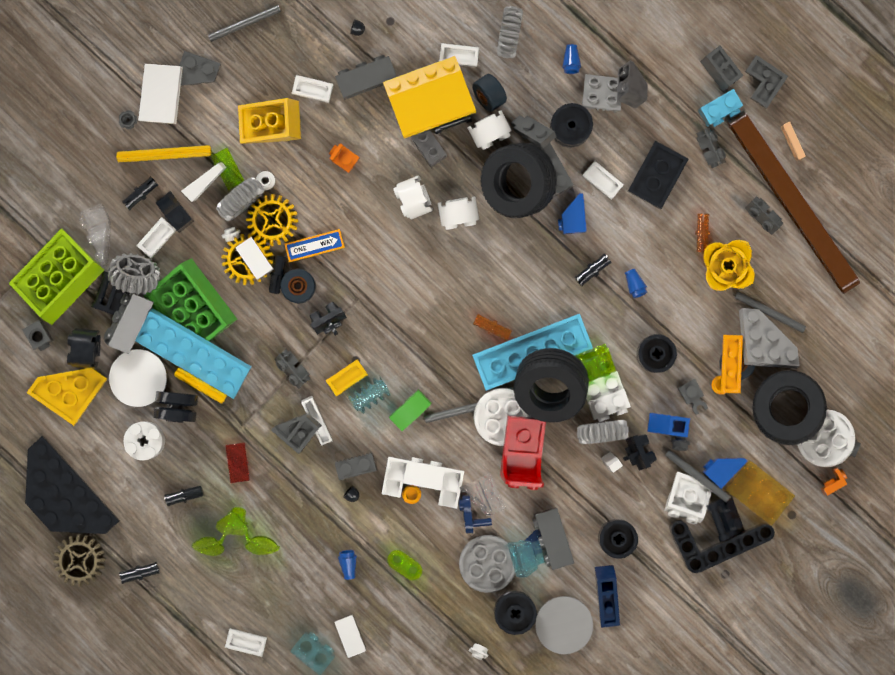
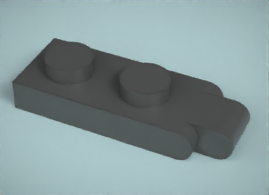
[511,115,557,149]

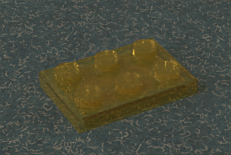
[726,460,795,526]

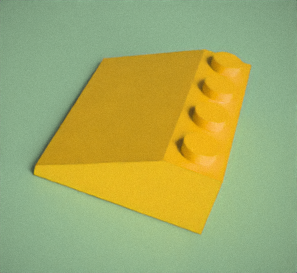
[383,56,476,139]

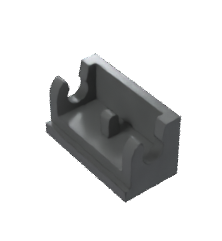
[700,45,744,92]

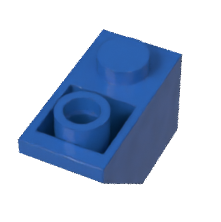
[647,413,690,437]

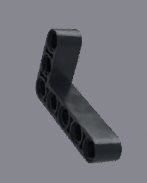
[669,520,775,573]

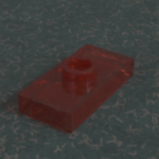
[225,442,250,483]

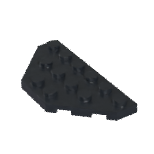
[25,436,120,534]

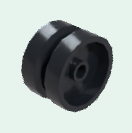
[550,103,593,148]
[153,391,199,423]
[494,590,537,635]

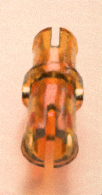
[695,214,710,253]
[473,314,512,341]

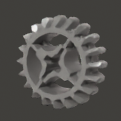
[497,6,523,58]
[216,177,264,221]
[108,253,160,295]
[577,420,629,444]

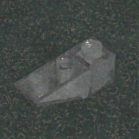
[79,203,111,266]

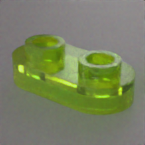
[387,550,422,580]

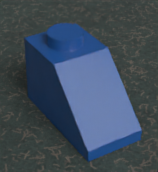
[558,193,587,235]
[702,458,747,489]

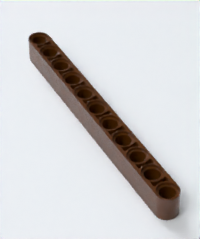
[727,111,860,294]

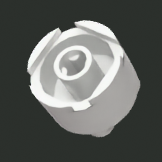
[467,110,512,150]
[393,175,433,220]
[438,196,479,230]
[124,421,165,460]

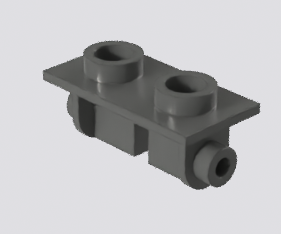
[696,128,726,168]
[745,196,784,235]
[274,349,311,389]

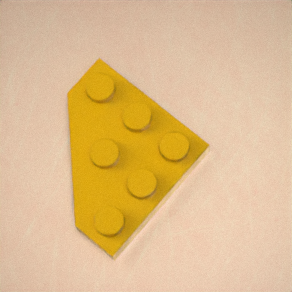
[27,368,108,426]

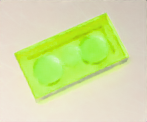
[211,148,245,191]

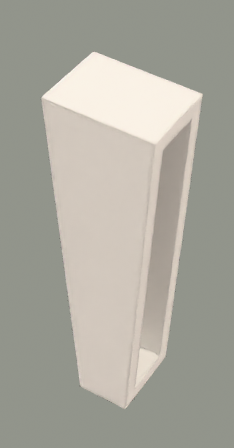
[181,162,227,202]
[301,396,332,446]
[601,452,623,472]

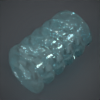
[347,375,391,414]

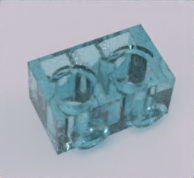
[290,632,335,675]

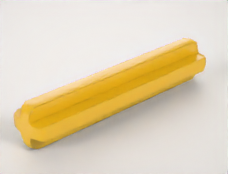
[174,368,227,403]

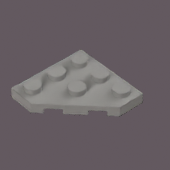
[739,308,799,369]

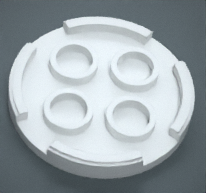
[109,349,167,407]
[474,388,532,446]
[798,410,855,467]

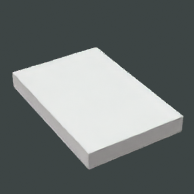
[138,64,183,124]

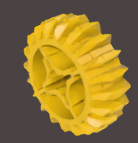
[246,194,298,246]
[221,234,273,285]

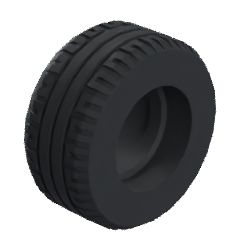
[480,143,557,218]
[514,348,589,423]
[752,370,827,446]

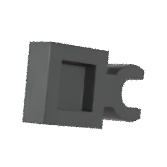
[678,379,708,415]

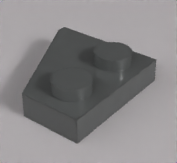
[179,51,221,86]
[271,413,322,454]

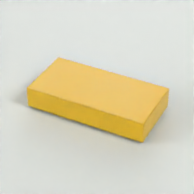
[326,359,368,397]

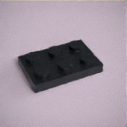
[627,141,689,210]

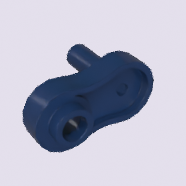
[459,495,492,534]

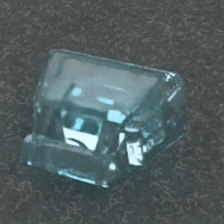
[508,540,545,578]

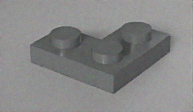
[745,55,788,109]

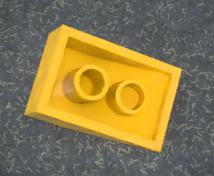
[238,98,301,144]

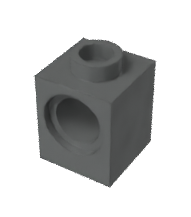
[22,320,54,351]

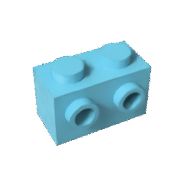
[698,89,743,127]

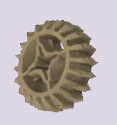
[53,534,106,587]

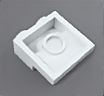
[586,371,631,422]
[664,472,712,524]

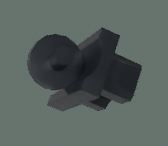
[310,302,347,336]
[623,434,657,471]

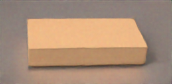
[781,122,806,161]

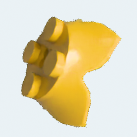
[703,240,755,291]

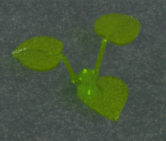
[191,507,280,556]

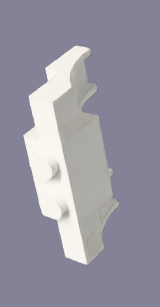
[382,457,464,509]

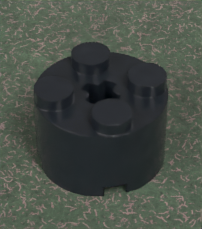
[67,328,101,369]
[636,334,677,373]
[598,519,638,559]

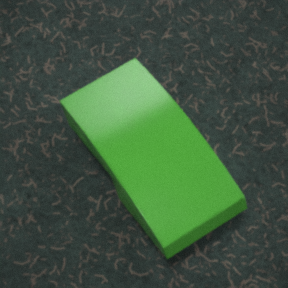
[389,389,431,431]

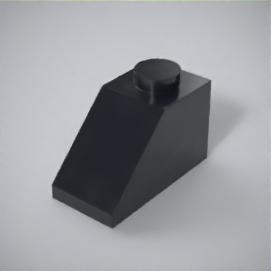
[156,191,194,233]

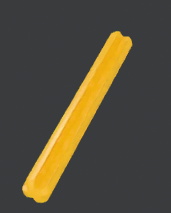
[116,145,212,162]

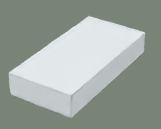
[439,43,479,67]
[292,75,333,103]
[582,161,624,200]
[136,217,176,259]
[236,237,273,280]
[334,614,366,658]
[225,628,267,657]

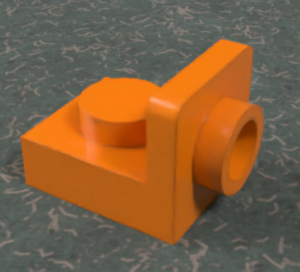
[329,143,360,173]
[821,467,847,496]

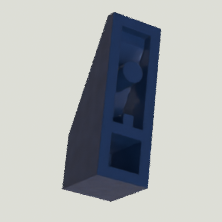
[595,565,620,628]

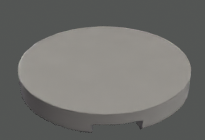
[459,535,517,593]
[535,596,593,654]

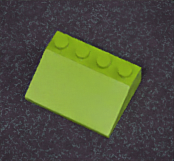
[9,228,104,325]

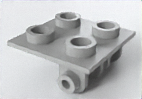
[582,74,621,113]

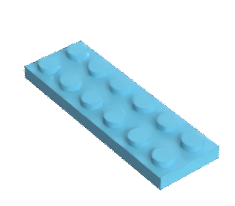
[135,308,251,399]
[472,314,593,391]

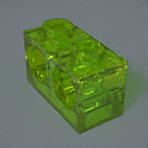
[574,344,616,383]

